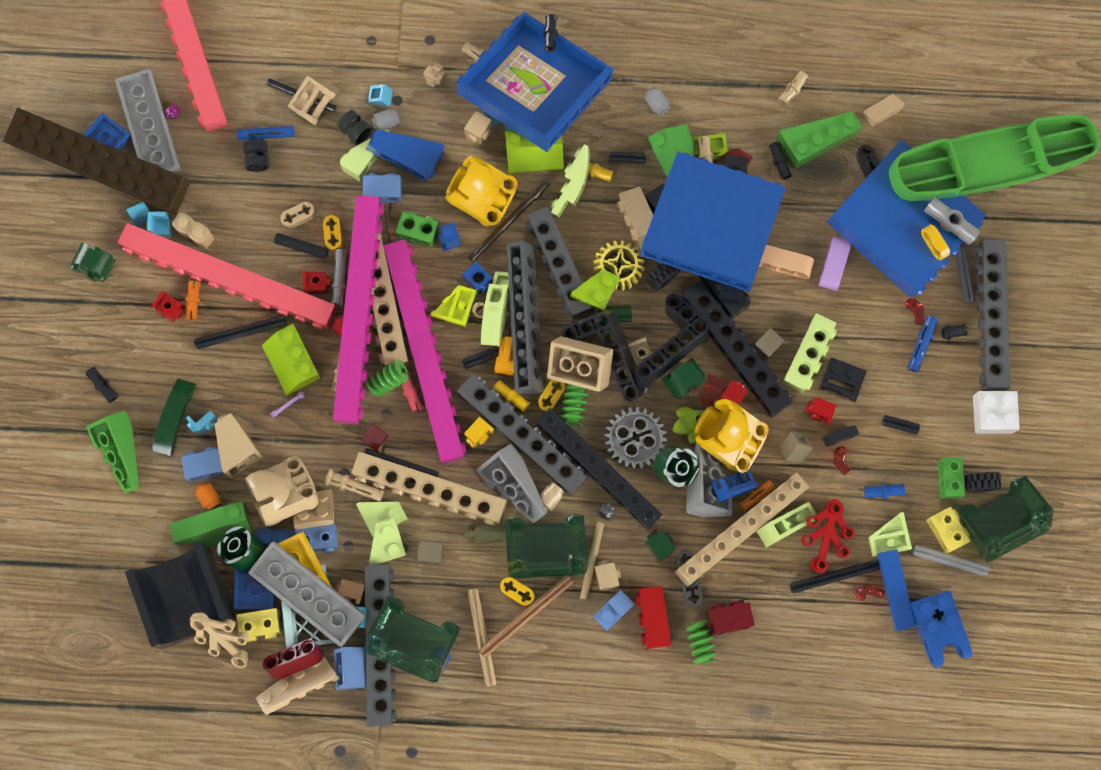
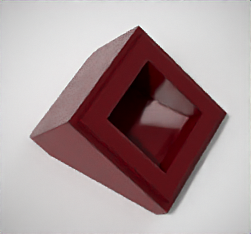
[362,423,388,451]

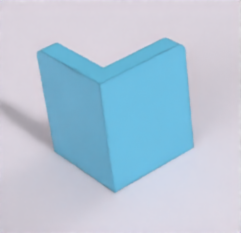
[147,212,172,237]

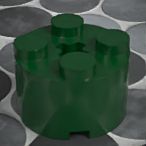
[70,243,116,282]
[661,357,706,399]
[652,446,699,487]
[217,527,264,573]

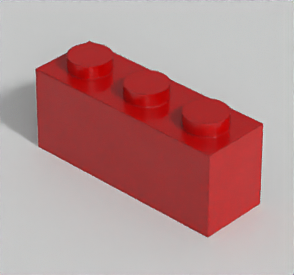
[635,586,671,650]

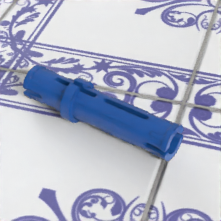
[237,126,295,141]
[907,316,938,372]

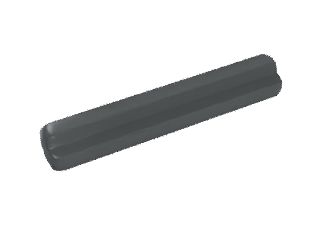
[956,249,975,304]

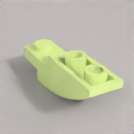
[551,144,590,218]
[481,271,510,346]

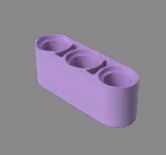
[818,235,851,291]

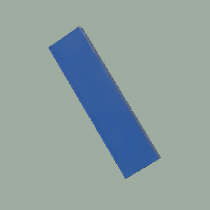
[877,549,916,631]

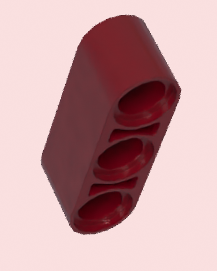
[263,639,324,680]

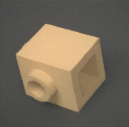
[464,111,492,144]
[594,560,621,591]

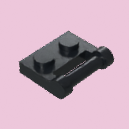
[819,357,867,402]

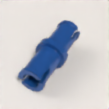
[864,483,905,499]

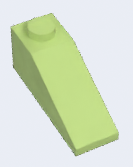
[340,129,390,182]
[757,502,816,548]

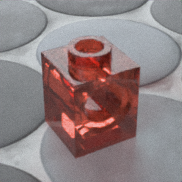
[698,374,726,406]

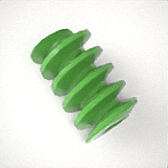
[366,359,408,397]
[560,385,590,427]
[686,620,717,664]

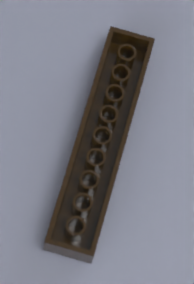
[2,107,191,215]

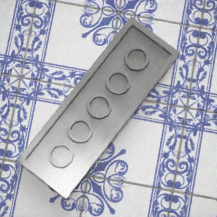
[115,69,181,173]
[248,541,367,647]

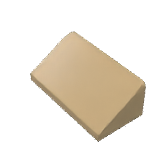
[862,94,905,127]

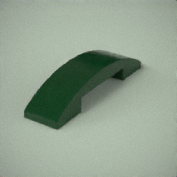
[152,379,197,456]

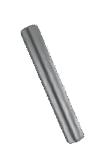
[912,545,990,576]

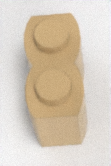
[172,212,214,249]

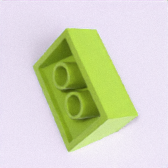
[505,131,564,174]
[262,324,321,396]

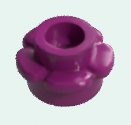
[163,103,181,120]

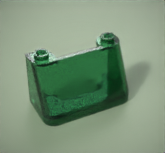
[958,476,1053,562]
[505,514,587,579]
[365,596,461,683]

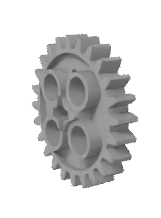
[604,407,667,470]

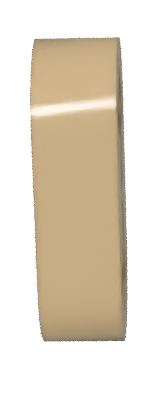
[280,202,315,229]

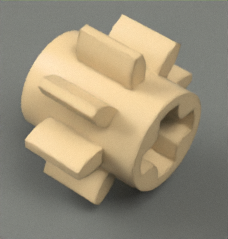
[423,63,446,87]

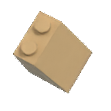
[214,413,263,479]

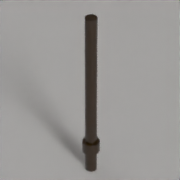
[468,179,550,263]

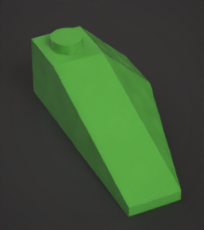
[648,124,695,178]
[86,411,139,493]
[170,501,253,546]

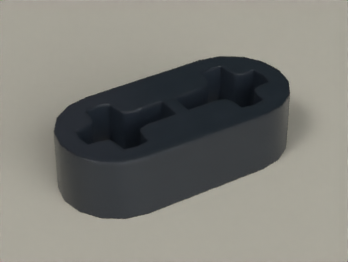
[856,145,880,178]
[822,425,859,447]

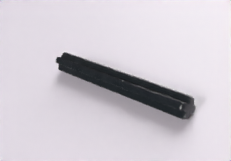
[194,315,287,349]
[789,559,880,593]

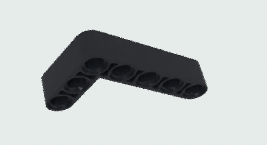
[635,294,709,387]
[561,309,645,402]

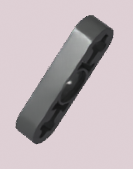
[676,551,703,608]

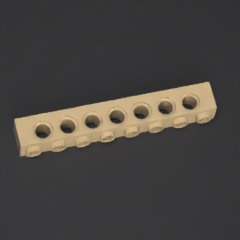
[370,233,409,366]
[351,452,507,526]
[675,472,809,587]

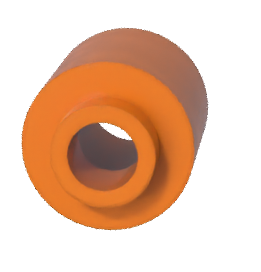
[194,482,222,511]

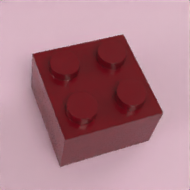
[707,600,755,636]

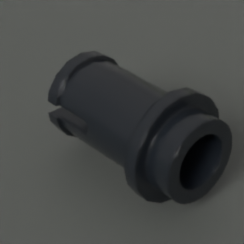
[941,324,968,340]

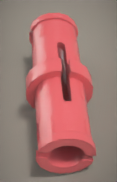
[401,373,424,412]

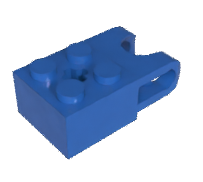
[910,590,973,668]

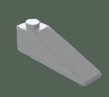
[686,442,732,518]
[476,443,547,523]

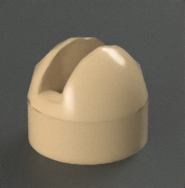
[472,302,485,318]

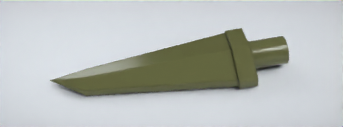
[465,524,533,543]

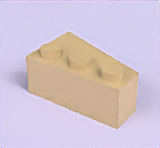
[617,186,653,253]

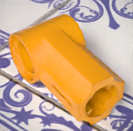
[495,336,514,376]

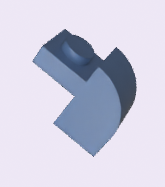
[593,590,635,631]

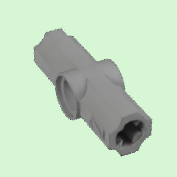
[924,197,980,245]

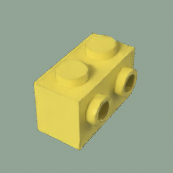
[926,507,970,553]
[237,608,282,642]

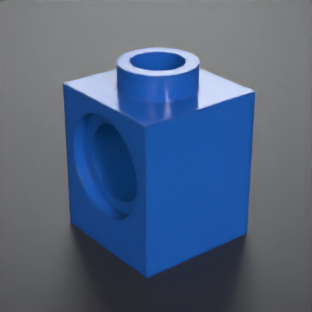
[462,262,492,294]

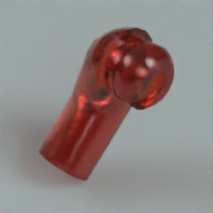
[725,148,753,164]
[905,298,925,324]
[833,446,851,476]
[855,585,885,601]

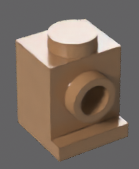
[335,579,365,606]

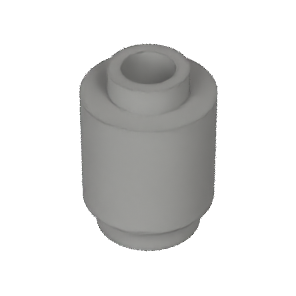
[644,87,671,116]
[371,109,400,131]

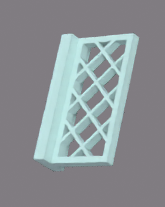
[281,565,334,648]

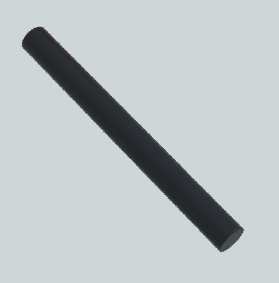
[267,78,337,113]
[364,448,439,477]

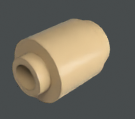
[539,483,564,512]

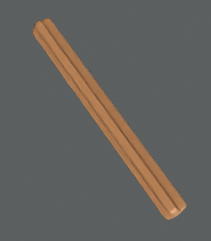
[479,575,573,658]

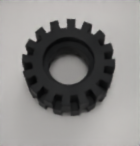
[645,263,681,292]
[964,472,1002,493]

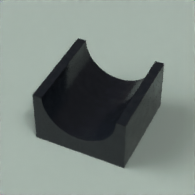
[125,542,237,650]

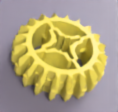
[594,240,644,291]

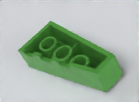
[776,111,862,169]

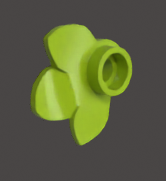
[673,407,704,445]

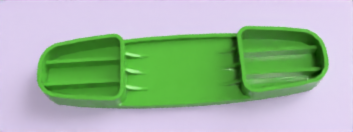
[889,115,1101,201]

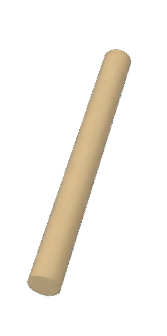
[580,522,604,600]

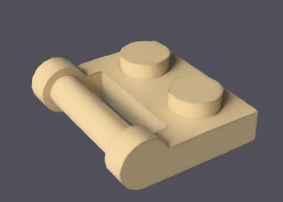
[287,75,336,126]

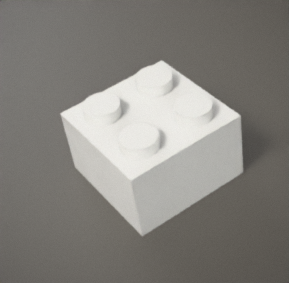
[973,391,1020,434]

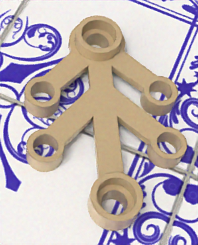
[190,612,249,668]

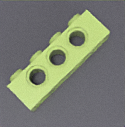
[782,313,837,394]

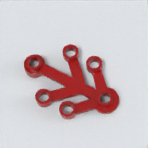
[801,499,854,573]

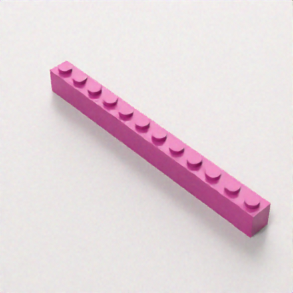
[333,195,384,425]
[383,240,467,464]

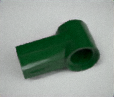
[595,305,632,324]

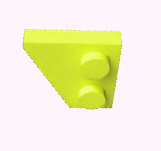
[430,285,477,327]

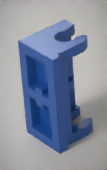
[711,471,758,502]

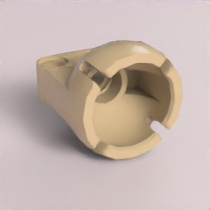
[245,457,319,526]

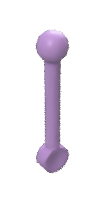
[270,391,305,418]

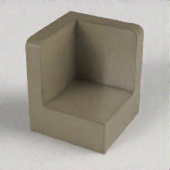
[754,328,785,361]
[779,431,813,464]
[417,541,444,565]

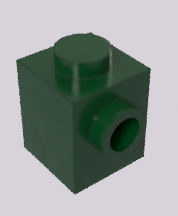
[645,530,676,563]

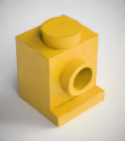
[464,416,495,448]

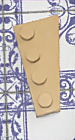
[255,653,340,715]

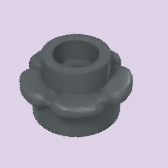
[597,503,615,521]

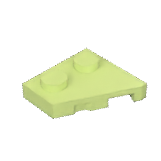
[356,502,408,537]
[868,512,912,557]
[369,517,406,565]

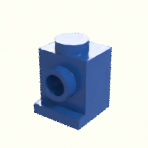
[438,222,461,252]

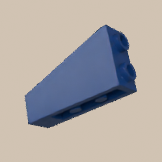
[366,129,445,181]

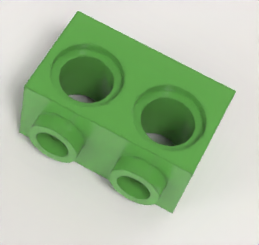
[396,211,440,248]
[938,457,965,500]

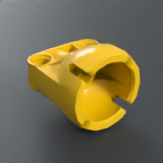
[445,155,517,227]
[695,399,768,473]

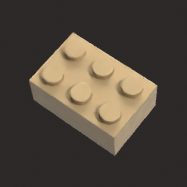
[547,336,613,392]

